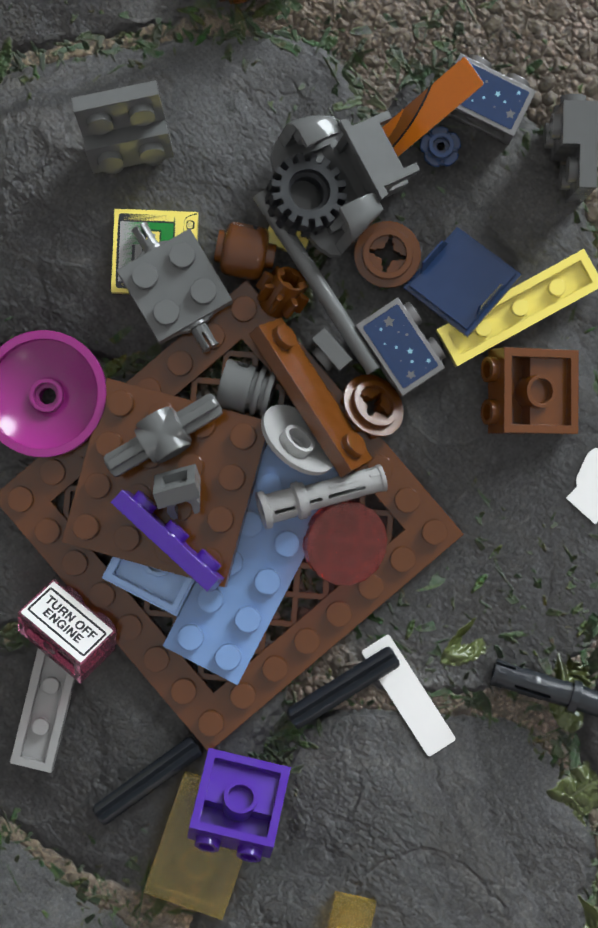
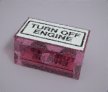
[18,579,116,684]

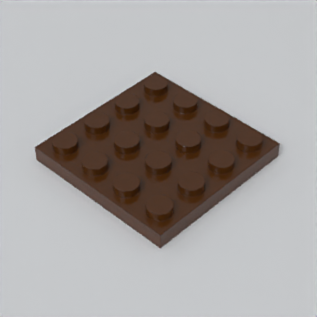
[62,378,266,588]

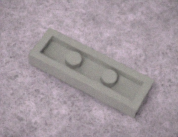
[10,640,76,773]

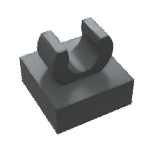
[153,464,201,520]

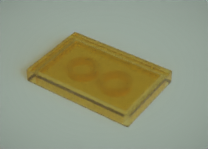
[143,771,243,920]

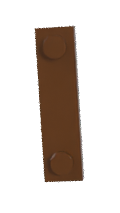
[249,317,373,478]

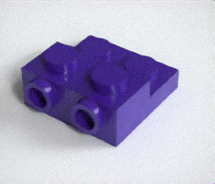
[187,748,291,863]

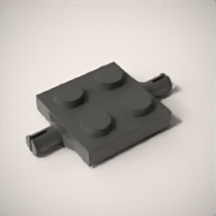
[117,222,233,353]

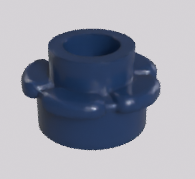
[420,126,461,167]

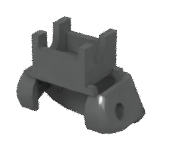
[270,110,420,258]

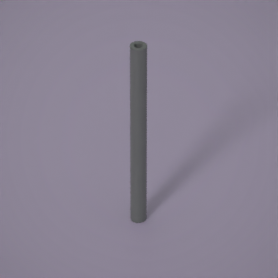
[252,189,381,375]

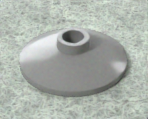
[261,405,333,475]

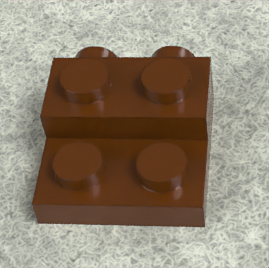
[481,347,579,434]

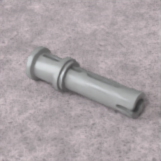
[255,464,388,530]

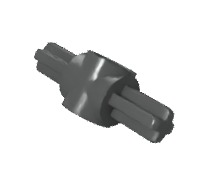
[104,393,223,477]

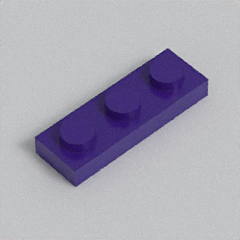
[111,490,225,592]

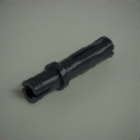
[489,659,598,717]

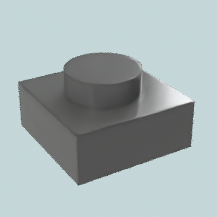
[311,328,352,373]

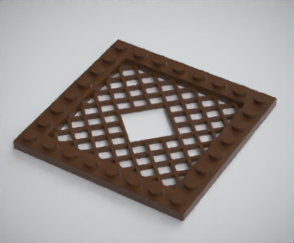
[0,280,464,751]

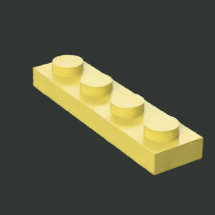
[436,249,598,367]

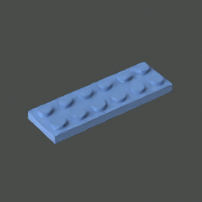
[163,445,339,685]

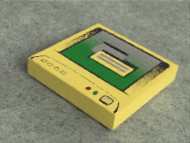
[111,209,199,294]

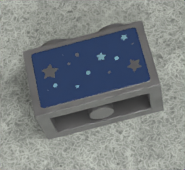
[448,53,536,145]
[356,297,446,398]

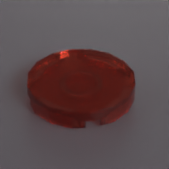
[302,501,388,585]

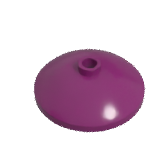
[0,330,106,458]

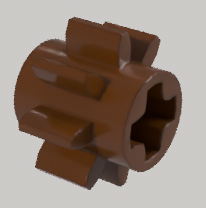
[256,266,309,319]

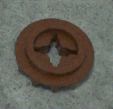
[354,221,421,288]
[340,375,404,440]

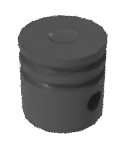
[216,359,277,419]

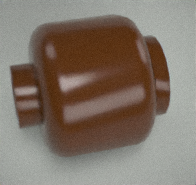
[214,222,277,280]

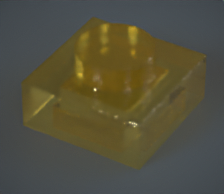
[327,891,376,928]

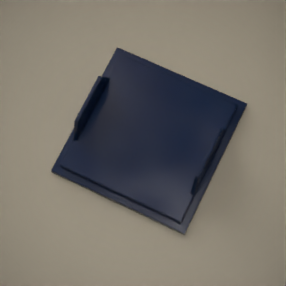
[403,227,522,338]

